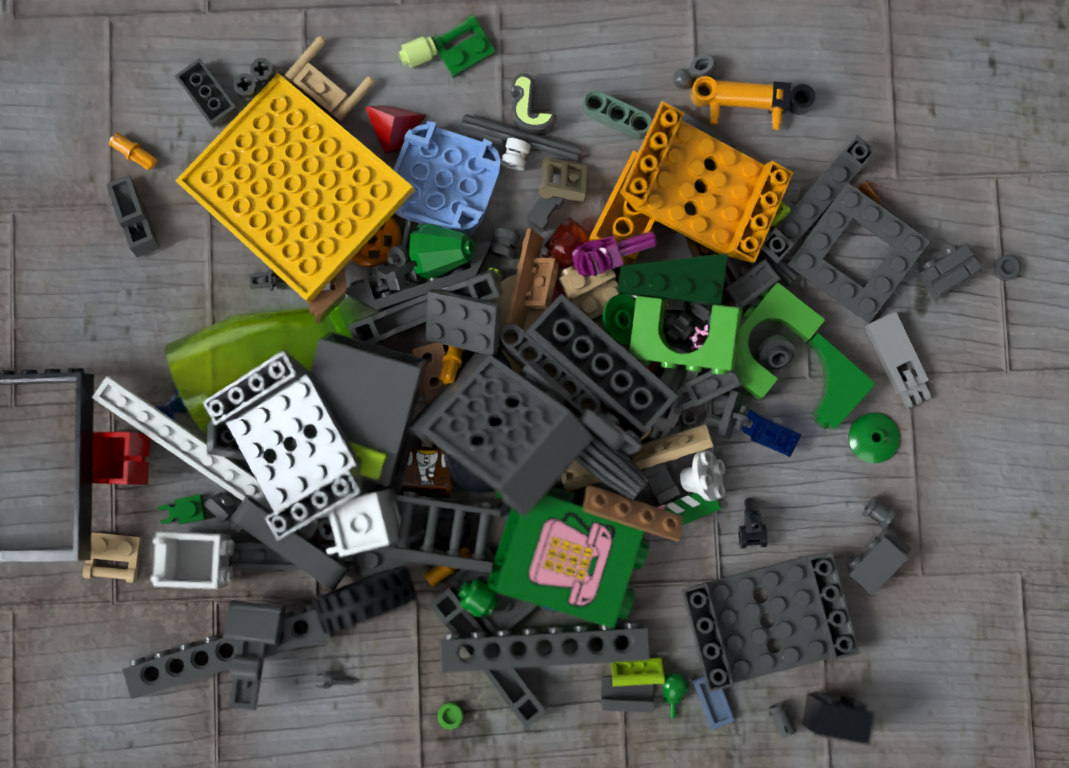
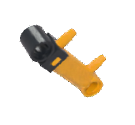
[690,76,815,130]

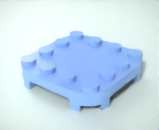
[393,121,501,236]

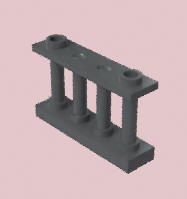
[387,491,501,573]

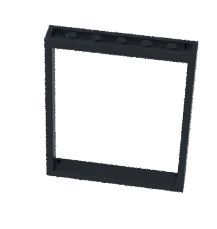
[0,368,94,561]

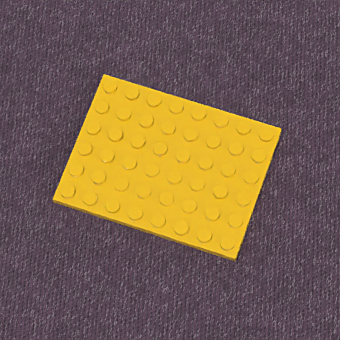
[175,73,416,304]

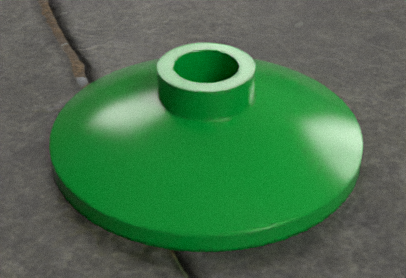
[603,294,636,345]
[848,413,900,463]

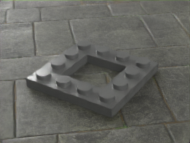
[787,183,930,324]

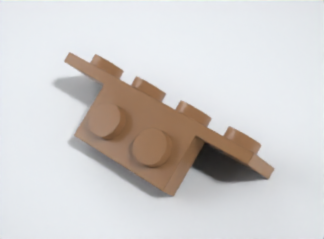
[506,228,560,330]
[583,486,683,542]

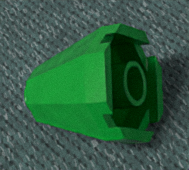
[409,224,475,279]

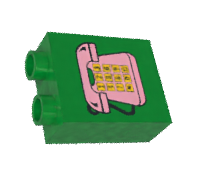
[487,495,650,628]

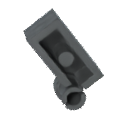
[848,526,911,596]

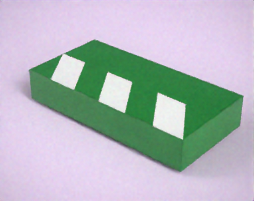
[665,493,721,526]

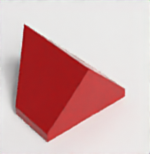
[365,105,427,153]

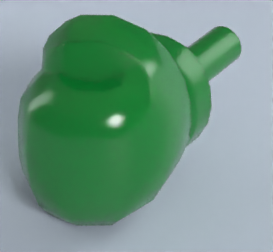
[662,672,689,718]

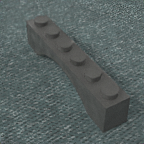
[348,268,503,343]
[429,587,547,728]

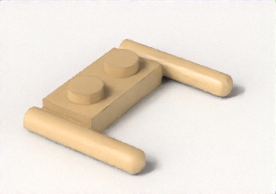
[285,36,375,122]

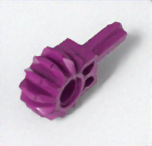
[572,231,657,277]

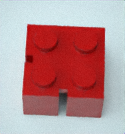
[92,432,150,485]

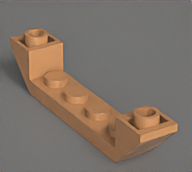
[309,266,347,323]

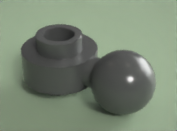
[673,54,717,89]

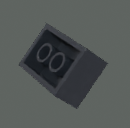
[802,691,875,745]

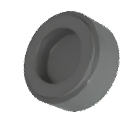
[993,255,1021,281]

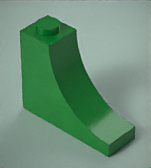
[807,333,875,431]

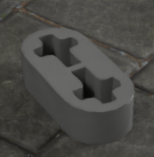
[579,409,626,451]

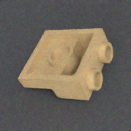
[558,266,618,321]

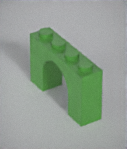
[735,282,825,401]
[629,296,742,375]

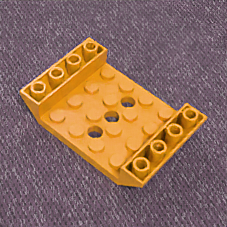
[620,101,794,263]

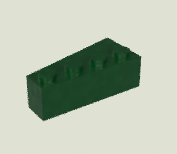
[618,253,728,306]

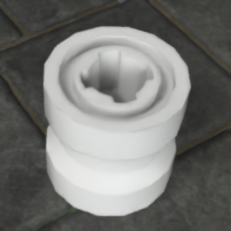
[501,138,531,171]

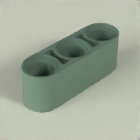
[583,90,652,140]

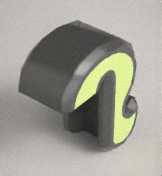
[511,73,556,135]

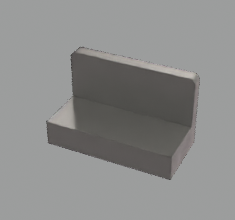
[601,676,654,713]

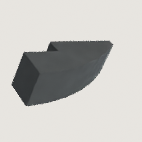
[106,175,160,258]

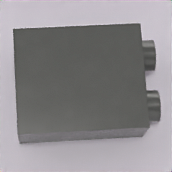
[291,331,428,492]

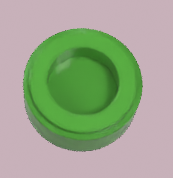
[437,702,464,729]

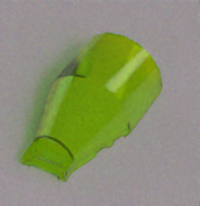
[165,305,350,435]

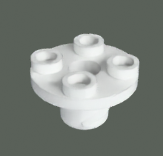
[680,450,725,501]

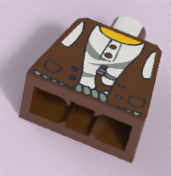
[401,439,451,498]

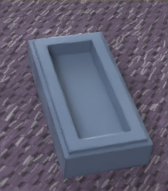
[692,676,736,730]

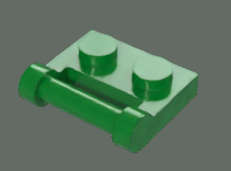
[431,14,495,78]

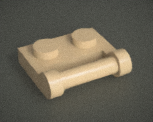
[82,532,142,583]

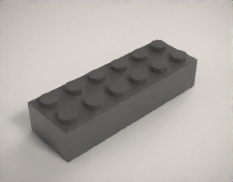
[526,294,678,439]

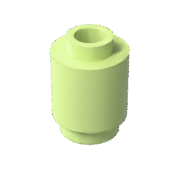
[398,36,437,68]

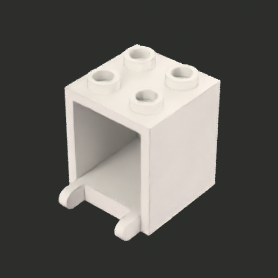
[318,488,402,557]
[151,532,234,589]

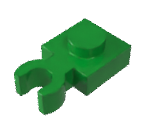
[158,495,206,525]

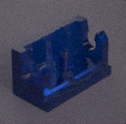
[742,409,802,457]

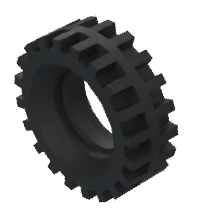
[312,566,418,634]

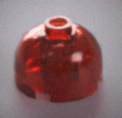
[541,217,588,269]

